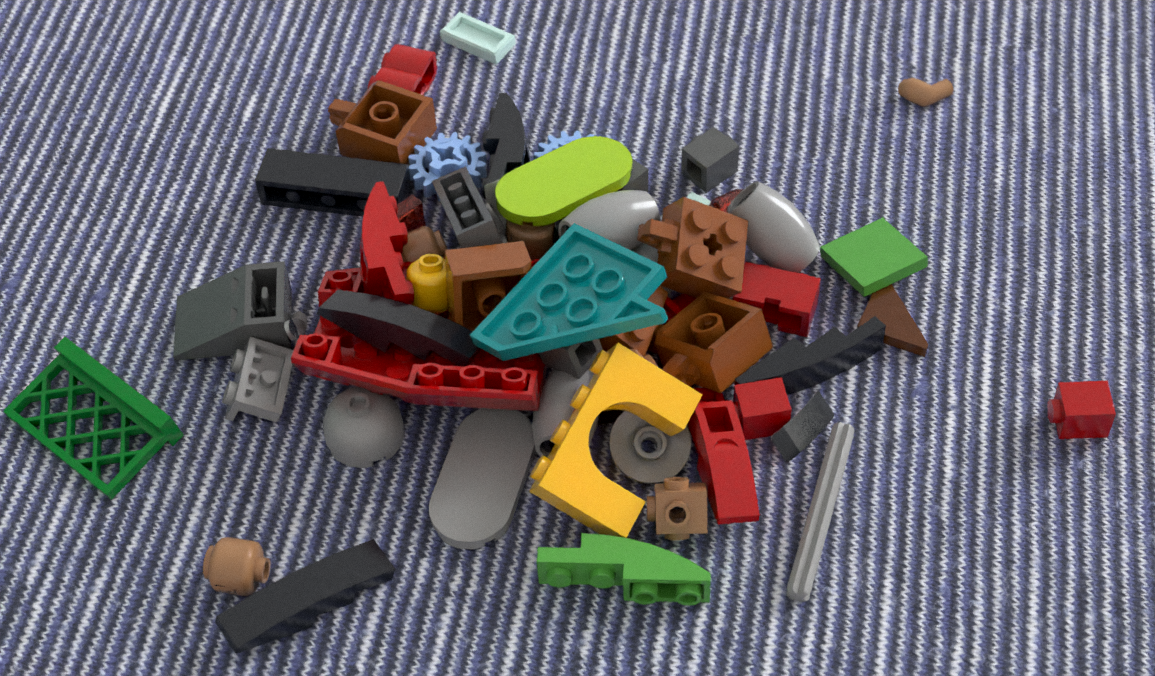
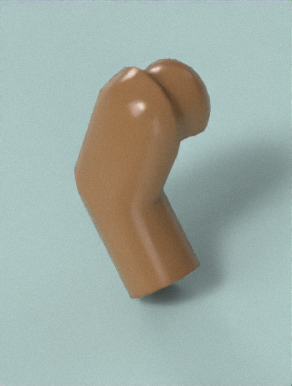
[898,78,954,107]

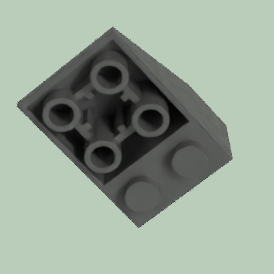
[173,261,292,361]

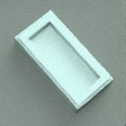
[440,12,516,65]

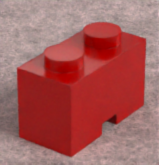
[733,261,821,337]

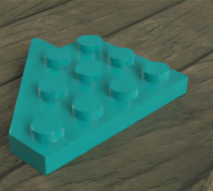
[470,223,668,361]

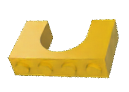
[529,343,702,538]

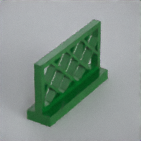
[3,337,184,500]

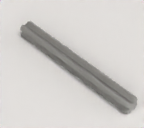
[786,422,855,602]

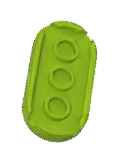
[495,136,633,226]

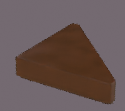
[857,284,928,357]

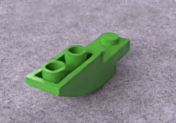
[537,533,711,606]

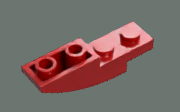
[360,181,414,304]
[687,388,760,525]

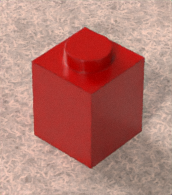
[733,377,792,440]
[1047,380,1116,439]

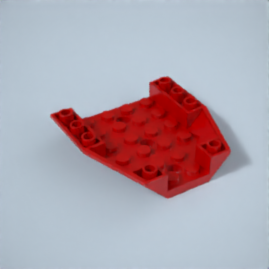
[291,257,547,411]

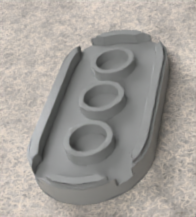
[429,408,536,550]

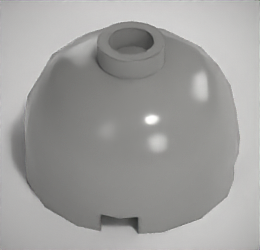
[323,386,405,468]

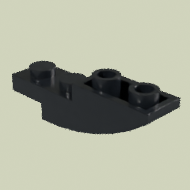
[482,93,530,200]

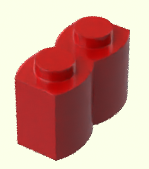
[367,44,437,95]

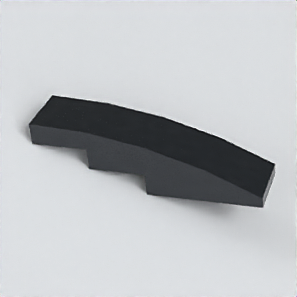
[317,289,482,367]
[734,316,886,395]
[215,539,395,654]

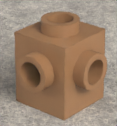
[647,477,708,540]

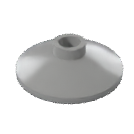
[609,411,691,484]

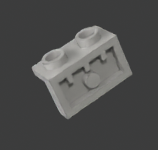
[222,336,293,422]

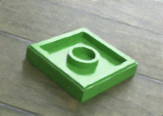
[820,218,928,297]

